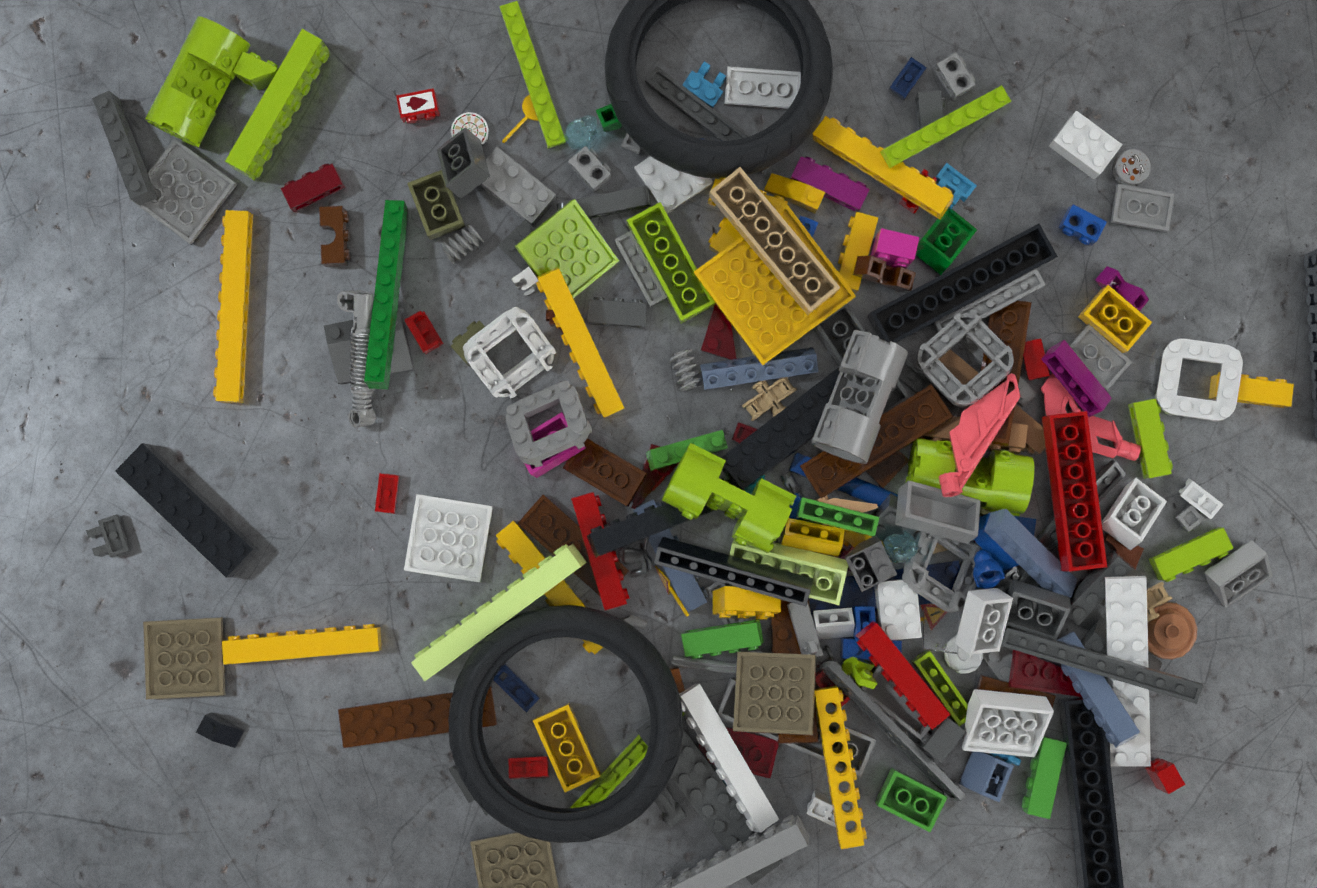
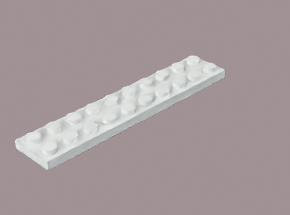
[1105,576,1151,766]

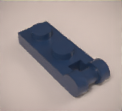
[493,663,540,713]

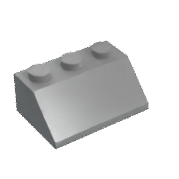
[1205,540,1273,608]

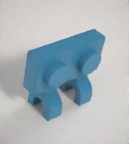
[682,61,726,108]
[936,163,977,210]

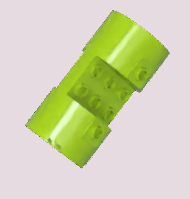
[145,16,251,148]
[905,438,1034,516]
[662,443,796,553]

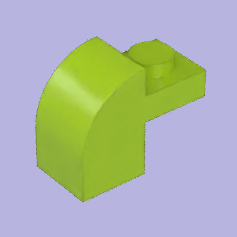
[841,657,877,689]

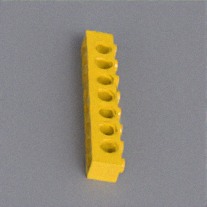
[815,686,867,849]

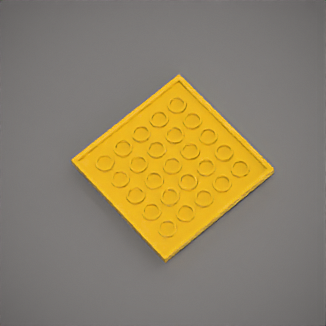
[693,204,856,366]

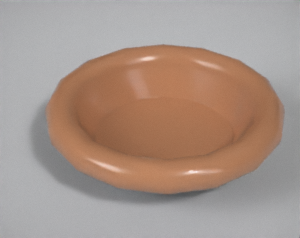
[1147,602,1198,660]

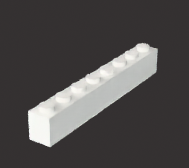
[679,684,779,833]

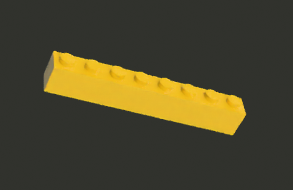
[813,116,954,220]
[536,267,624,418]
[496,520,603,655]
[222,624,382,665]

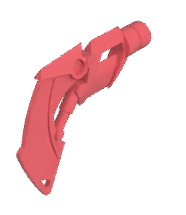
[1041,373,1141,461]

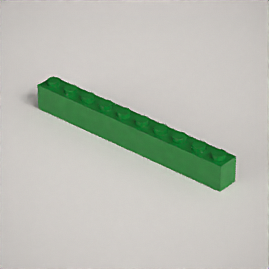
[364,200,409,390]

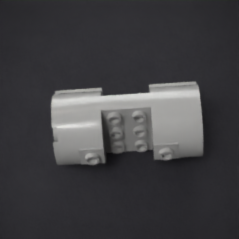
[811,330,908,464]

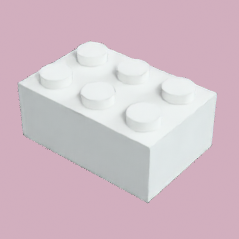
[1049,111,1123,179]
[1102,478,1167,550]
[875,579,922,640]
[955,588,1013,655]

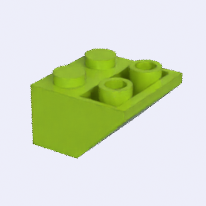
[233,51,279,90]

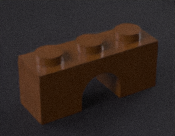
[319,206,351,267]
[853,255,916,291]

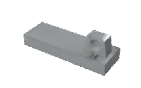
[787,602,823,658]

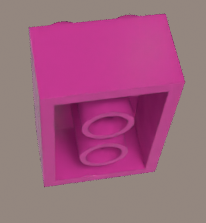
[870,228,919,269]
[524,412,586,478]

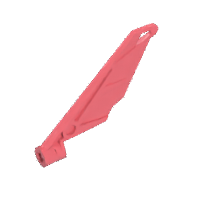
[939,373,1020,497]

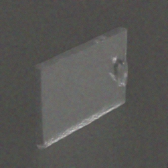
[923,604,958,654]

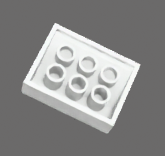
[962,689,1054,757]

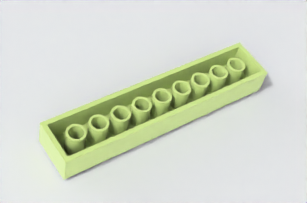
[411,544,587,681]

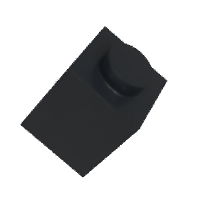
[196,713,245,748]

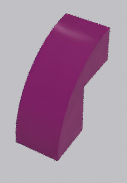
[1095,266,1149,311]

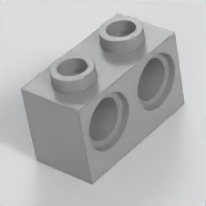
[934,53,976,101]
[568,146,611,193]

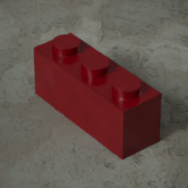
[280,163,346,212]

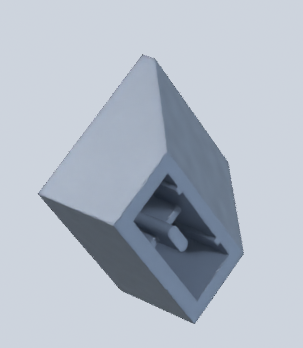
[959,751,1014,802]

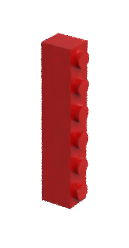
[571,492,630,611]
[855,621,951,730]

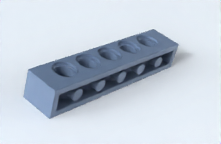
[700,347,818,390]

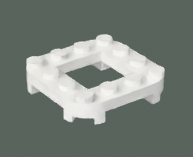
[463,307,556,399]
[1155,339,1243,422]

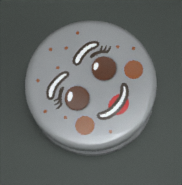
[1112,149,1151,186]

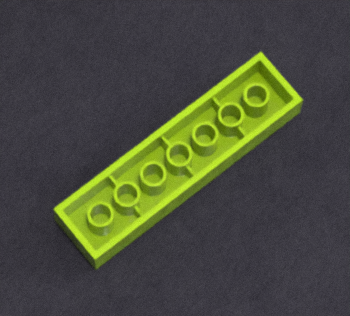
[225,29,329,181]

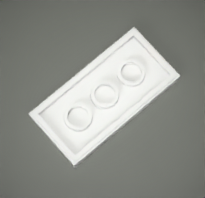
[724,66,801,110]

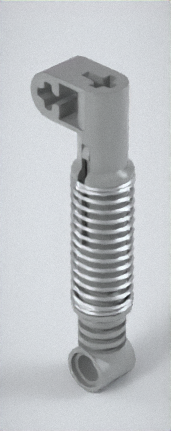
[337,290,376,428]

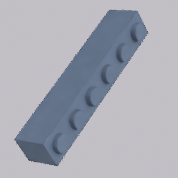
[633,500,709,612]
[984,509,1077,598]
[1057,631,1140,748]

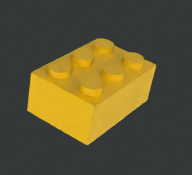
[1078,285,1152,353]
[713,586,781,620]

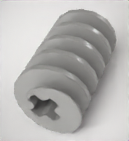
[442,224,484,265]
[670,349,702,391]

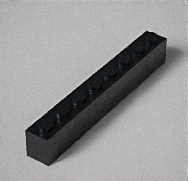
[586,478,733,558]
[654,537,814,607]

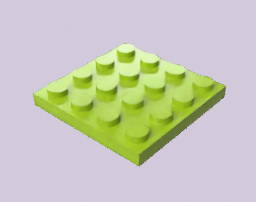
[515,199,619,299]

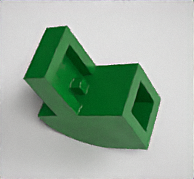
[596,104,622,132]

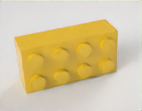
[533,702,601,793]

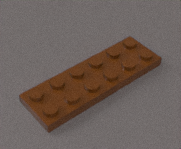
[518,494,629,596]

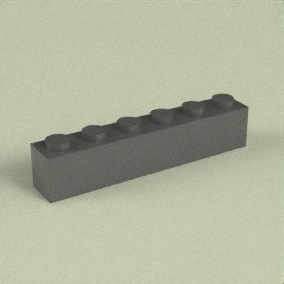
[92,91,157,206]

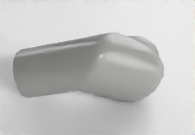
[621,615,647,630]

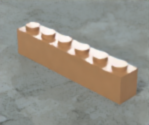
[921,416,1028,454]

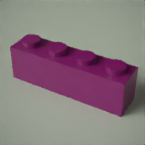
[790,156,870,212]
[1042,340,1112,417]

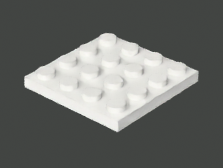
[404,494,493,582]

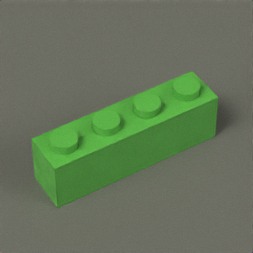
[645,430,728,471]
[796,497,880,537]
[681,619,764,659]
[1022,736,1067,819]

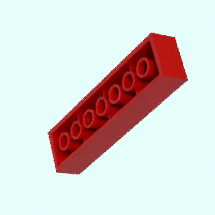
[1042,411,1107,572]

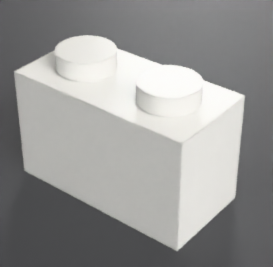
[812,608,855,639]

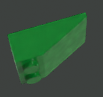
[916,209,977,275]

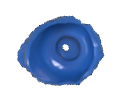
[973,550,1005,589]

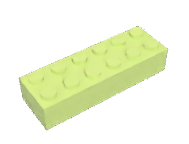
[730,539,849,605]

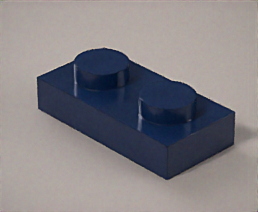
[889,57,927,100]

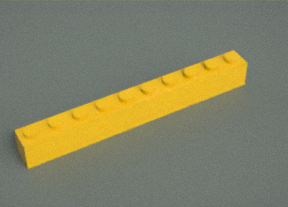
[213,210,253,403]

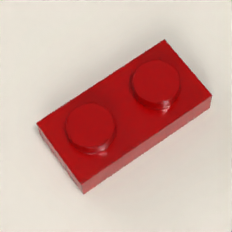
[375,473,400,514]

